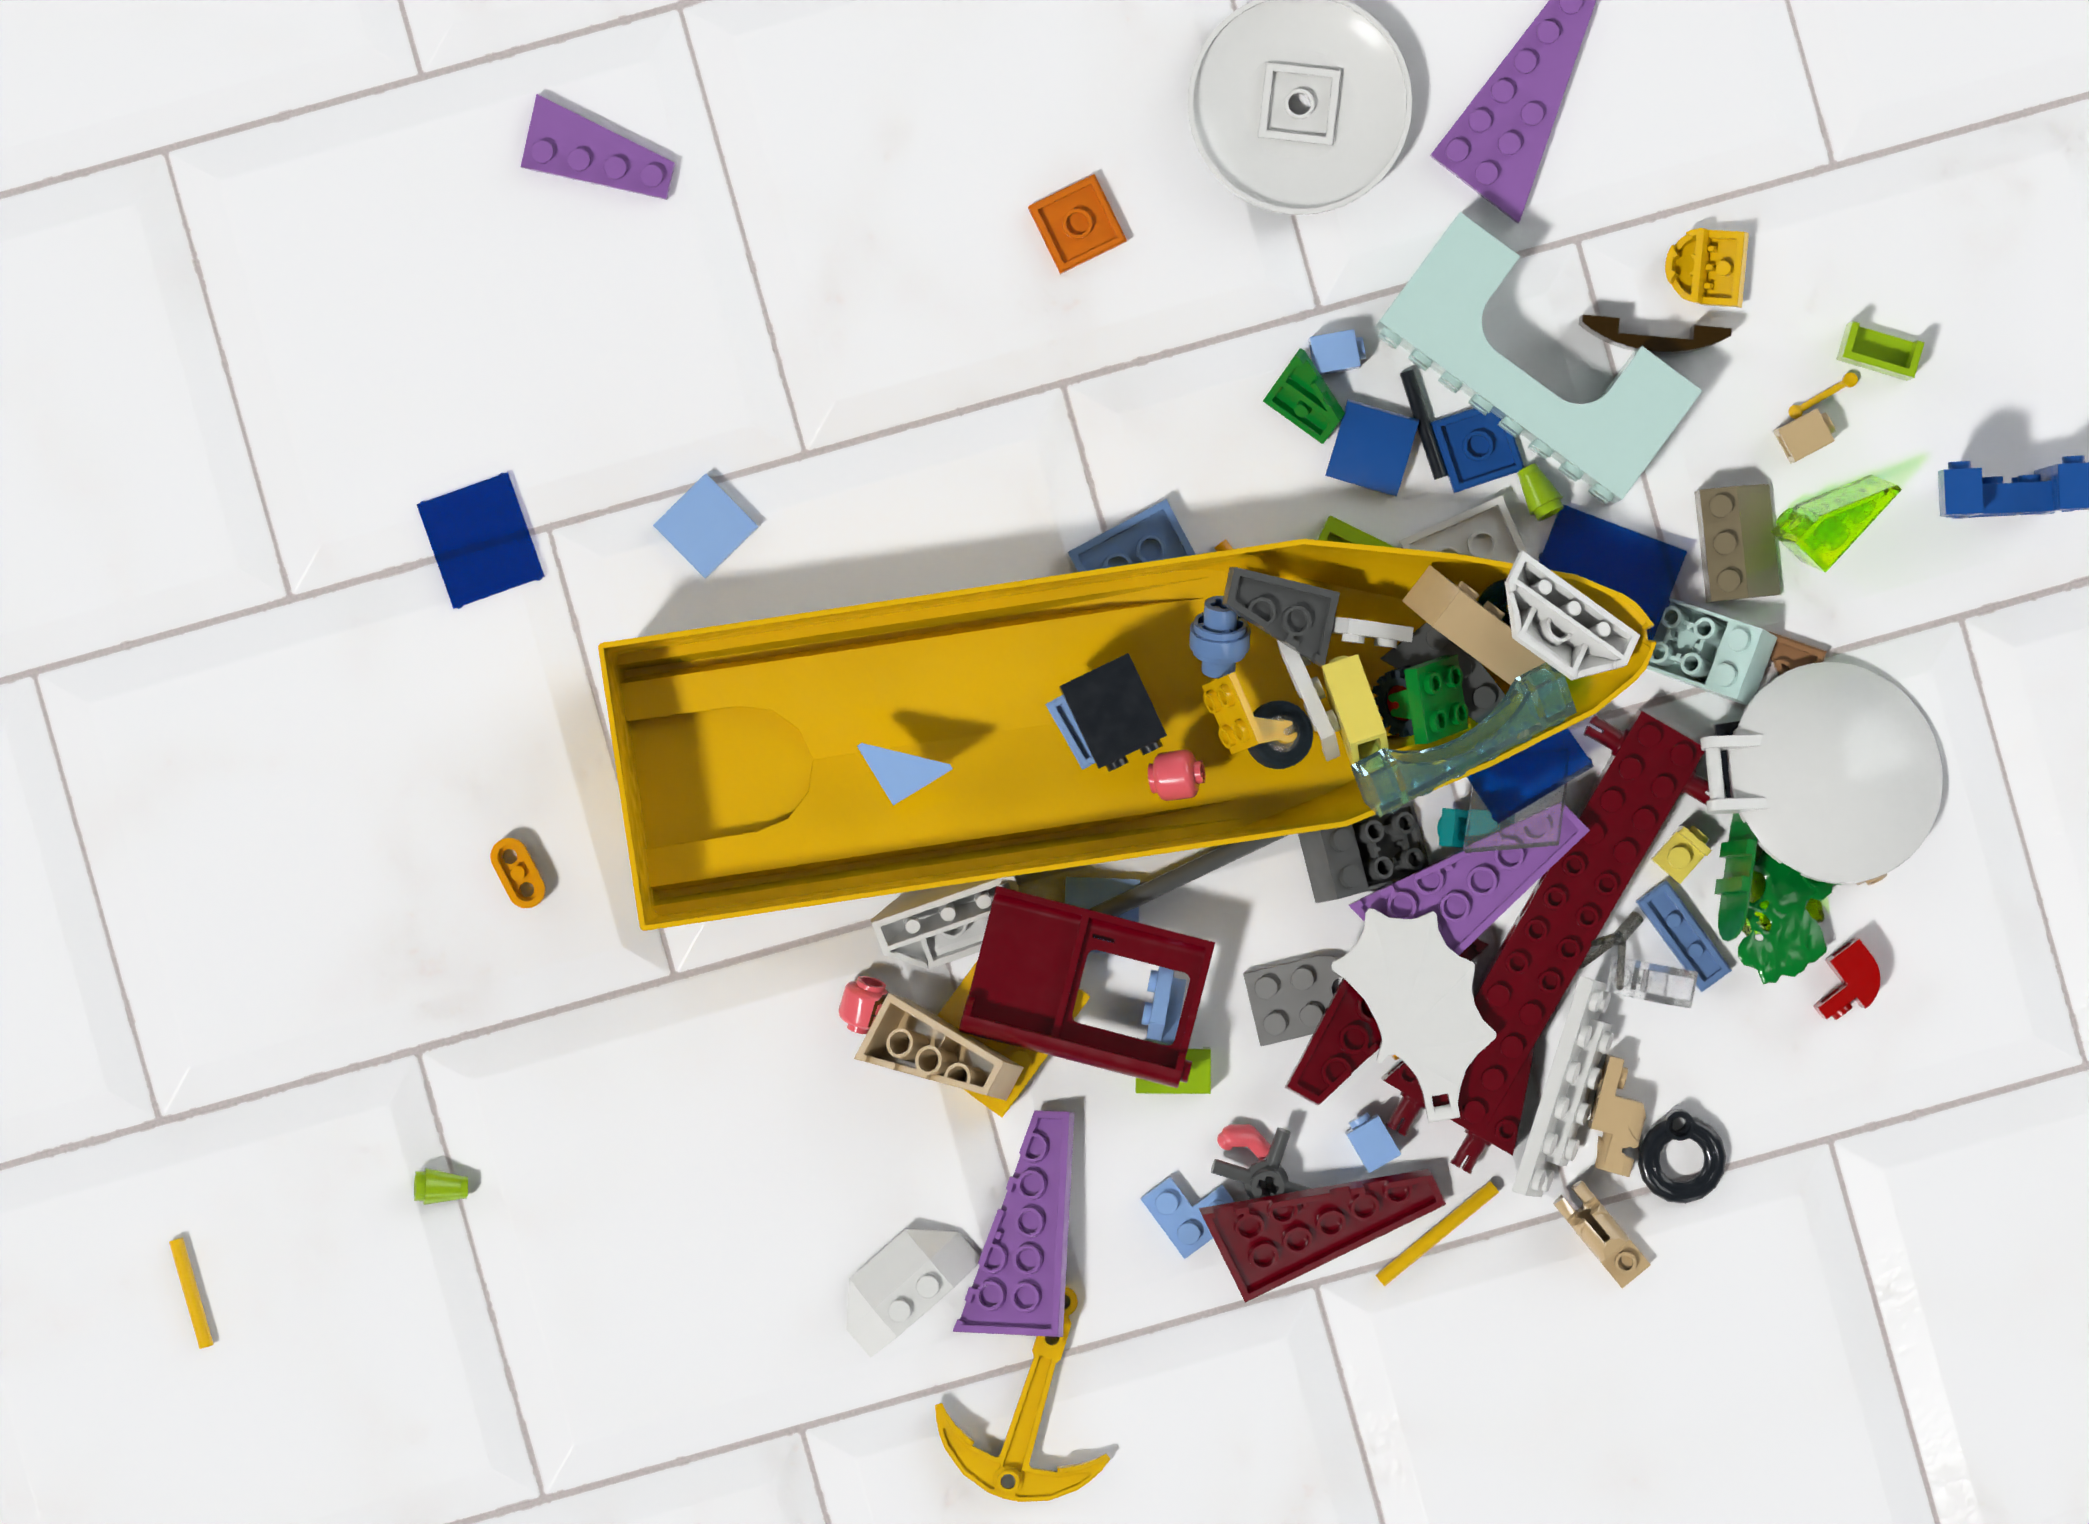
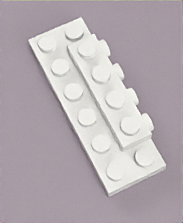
[1512,976,1614,1197]

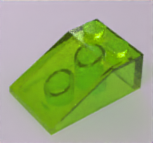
[1771,474,1902,573]

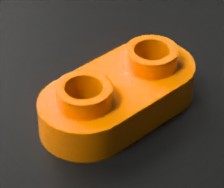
[490,838,546,908]

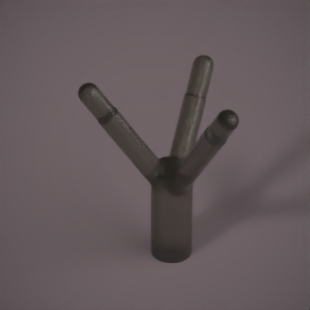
[1579,911,1644,990]

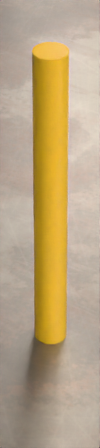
[1375,1181,1499,1287]

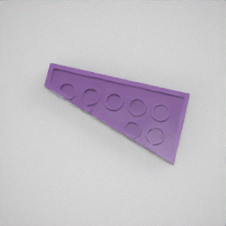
[1430,0,1596,224]
[1348,803,1590,956]
[953,1110,1075,1337]

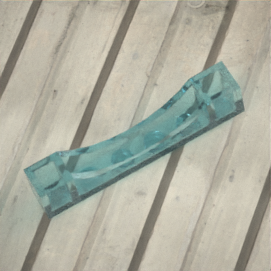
[1351,662,1577,817]

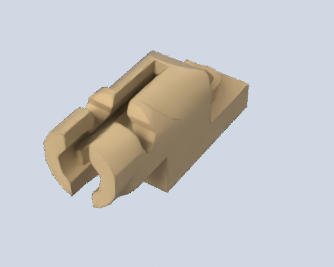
[1587,1054,1646,1177]
[1553,1180,1651,1289]

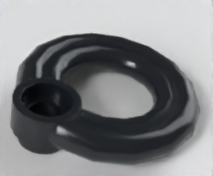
[1638,1109,1726,1204]

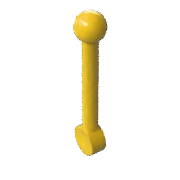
[1788,372,1858,419]

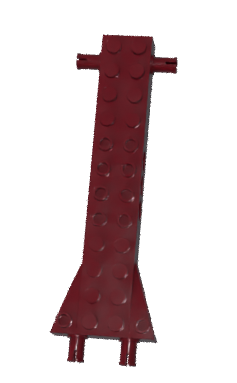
[1381,711,1710,1174]

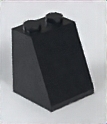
[1059,653,1167,772]

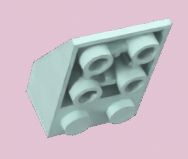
[1646,596,1777,705]

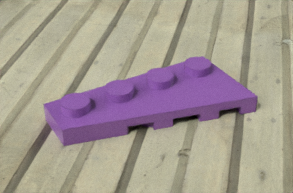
[520,94,675,200]

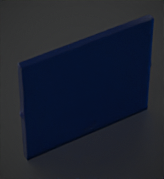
[1538,504,1688,640]

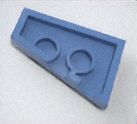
[1068,499,1196,572]

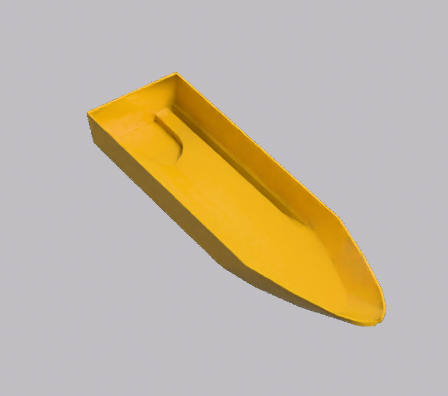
[598,539,1657,931]

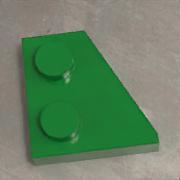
[1263,348,1345,444]

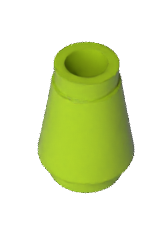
[1517,463,1564,521]
[414,1168,468,1205]

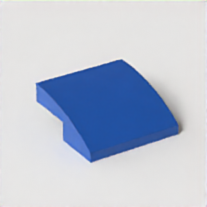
[1325,399,1419,497]

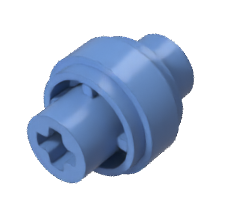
[1189,596,1251,679]

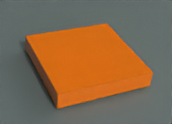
[1028,174,1127,275]

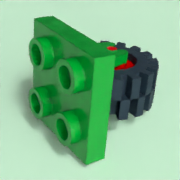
[1372,654,1469,744]

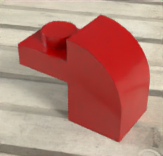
[1813,937,1881,1020]

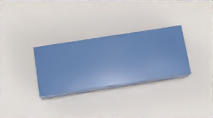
[1635,880,1732,992]

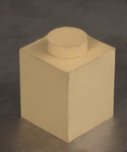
[1773,408,1836,464]

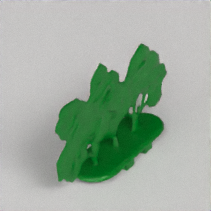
[1714,813,1841,984]

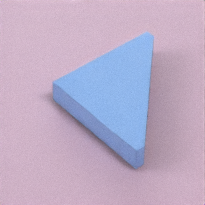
[857,743,953,805]

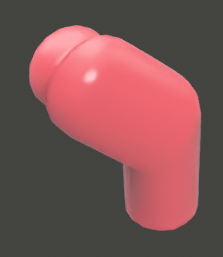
[1217,1124,1271,1160]

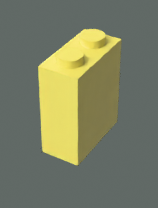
[1322,654,1391,775]

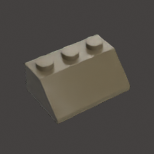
[1694,484,1781,603]

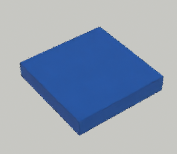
[1431,408,1525,493]

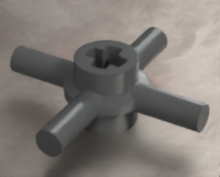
[1211,1127,1313,1199]

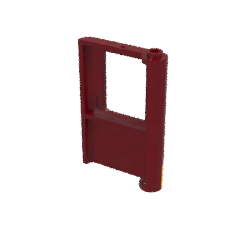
[959,886,1215,1088]

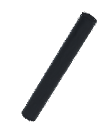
[1400,369,1448,480]

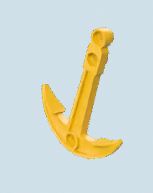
[935,1287,1110,1502]

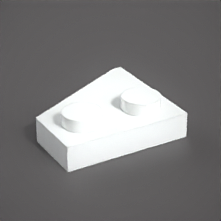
[1332,617,1414,648]

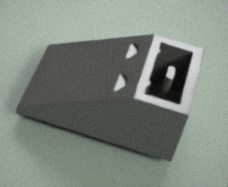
[1298,801,1429,903]

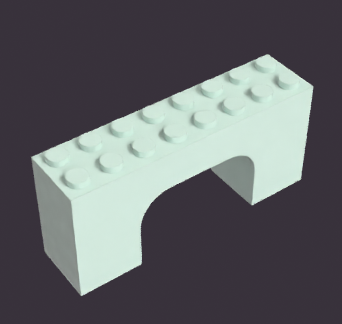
[1375,212,1703,504]

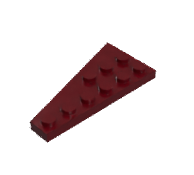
[1284,938,1489,1105]
[1199,1169,1446,1303]

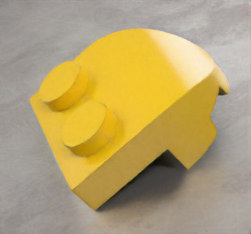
[1665,228,1749,308]

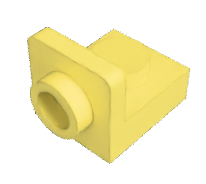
[1651,825,1712,884]

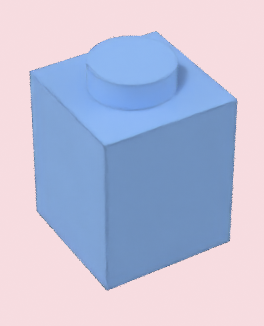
[1308,329,1366,375]
[1345,1112,1402,1173]

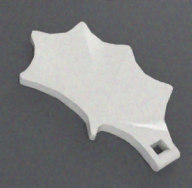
[1331,908,1496,1123]

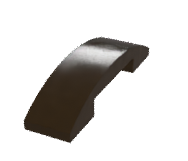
[1578,314,1732,354]

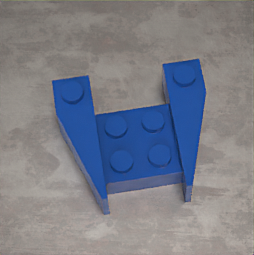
[1938,455,2089,519]

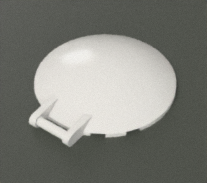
[1700,662,1943,884]

